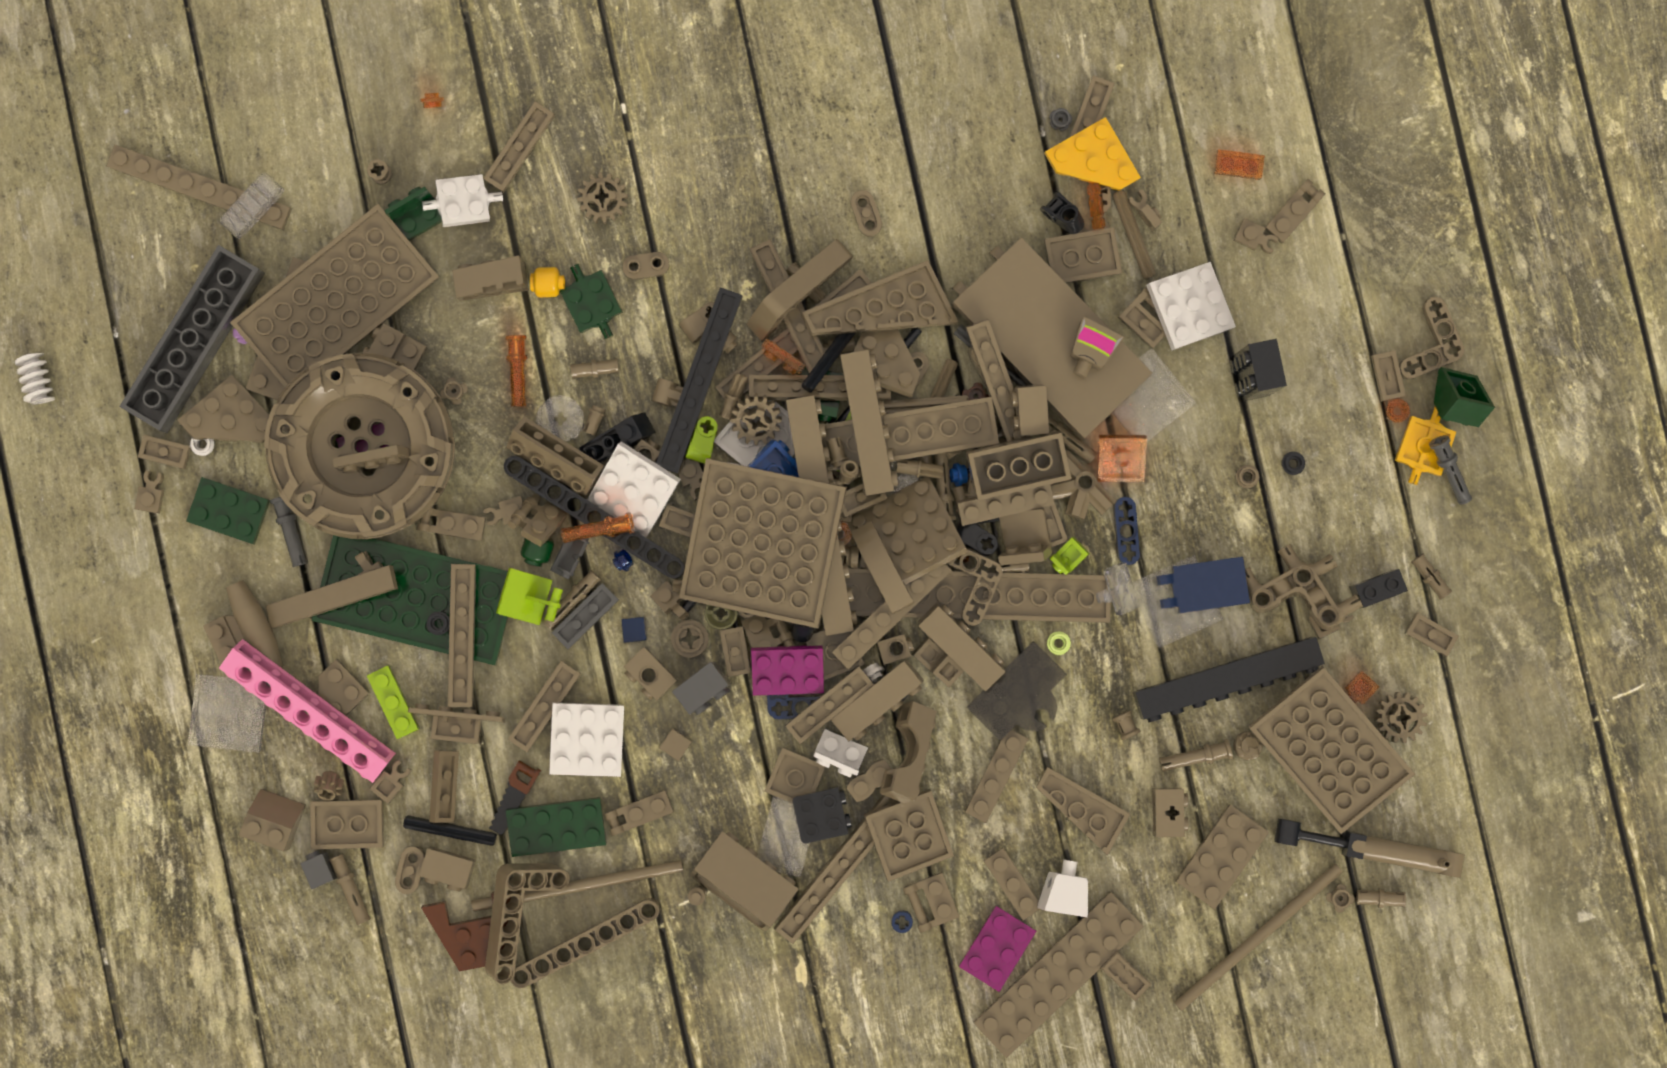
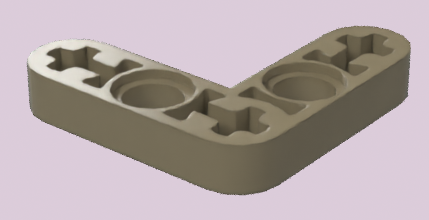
[1399,297,1465,380]
[946,549,1002,626]

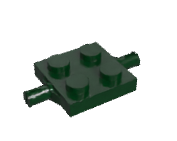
[560,264,623,340]

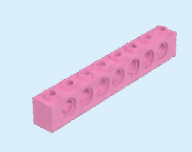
[219,639,396,783]

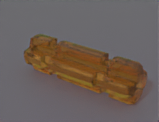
[1087,183,1106,230]

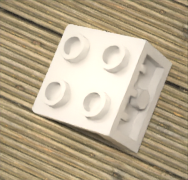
[813,729,868,778]

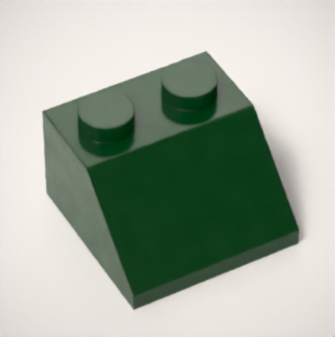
[1434,367,1495,428]

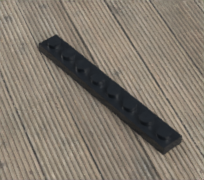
[656,287,743,474]

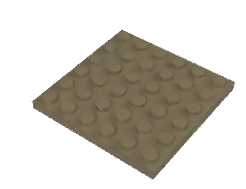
[679,458,847,628]

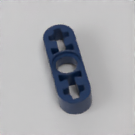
[1113,497,1140,565]

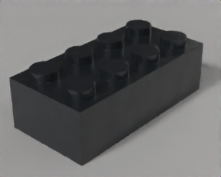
[1230,338,1287,402]

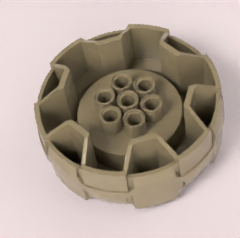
[264,353,455,539]

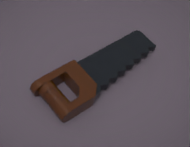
[489,760,541,835]

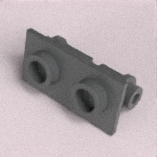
[550,528,590,579]

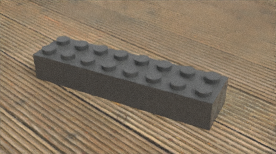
[119,245,265,433]

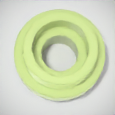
[1047,631,1071,655]

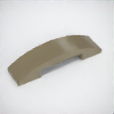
[851,521,914,614]

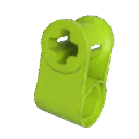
[685,416,718,464]

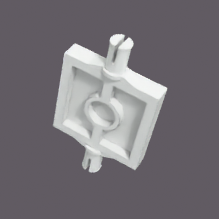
[422,174,503,227]

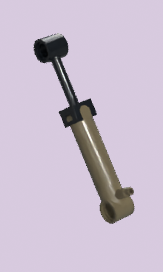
[1274,818,1465,878]

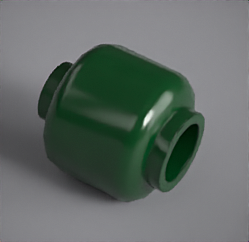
[520,538,554,567]

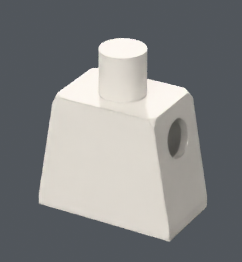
[1037,860,1088,917]

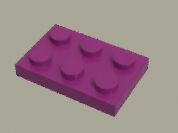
[751,645,824,696]
[958,905,1037,992]

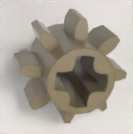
[314,771,344,801]

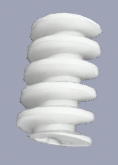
[15,353,55,405]

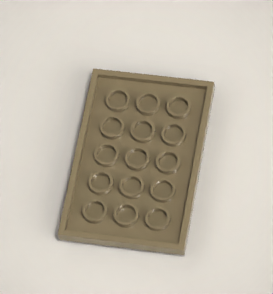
[1248,666,1415,834]

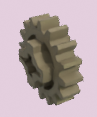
[577,172,629,224]
[730,393,782,446]
[1374,692,1428,743]

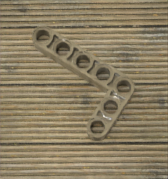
[746,239,853,342]
[485,863,570,984]

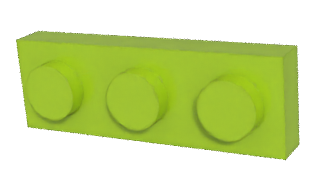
[367,665,420,740]

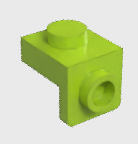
[1050,537,1090,575]

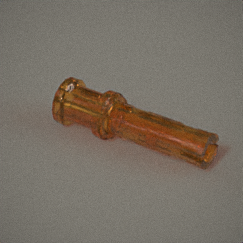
[505,335,527,407]
[561,512,635,543]

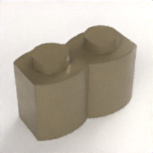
[846,759,891,802]

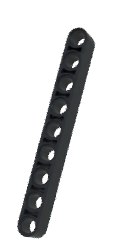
[504,456,685,579]

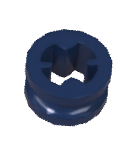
[891,910,913,933]

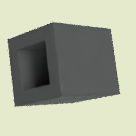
[300,850,337,890]

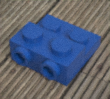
[748,440,799,477]

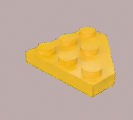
[1044,117,1141,191]

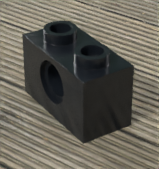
[1349,569,1408,608]

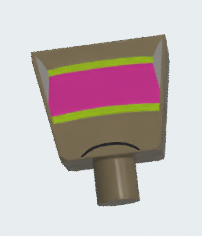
[1070,317,1124,378]

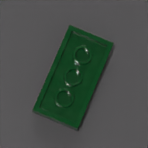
[506,797,607,857]

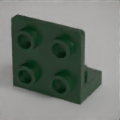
[384,187,442,241]

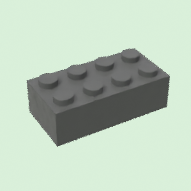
[672,661,732,715]

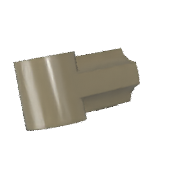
[651,378,683,407]

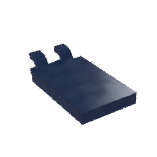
[1156,557,1250,614]

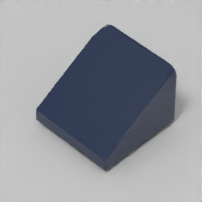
[621,617,647,643]

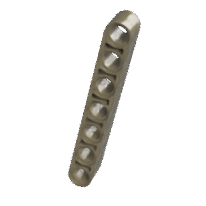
[511,898,661,988]

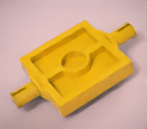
[1395,407,1456,485]

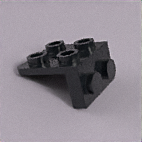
[793,786,852,844]

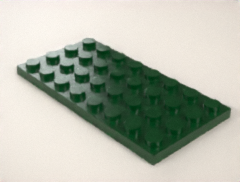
[312,535,508,665]

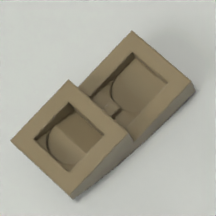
[912,637,964,688]

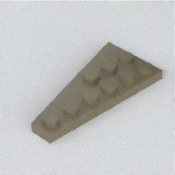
[801,260,958,336]

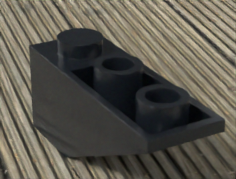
[579,412,656,463]

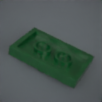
[186,477,270,545]

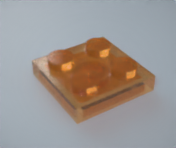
[1097,435,1147,482]

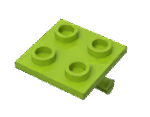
[496,568,563,625]

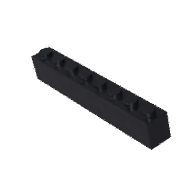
[1133,637,1325,723]

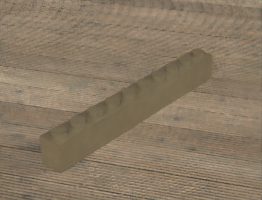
[786,395,858,636]

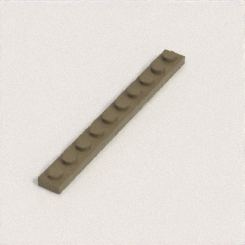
[965,319,1068,547]

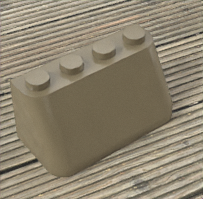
[690,831,799,931]

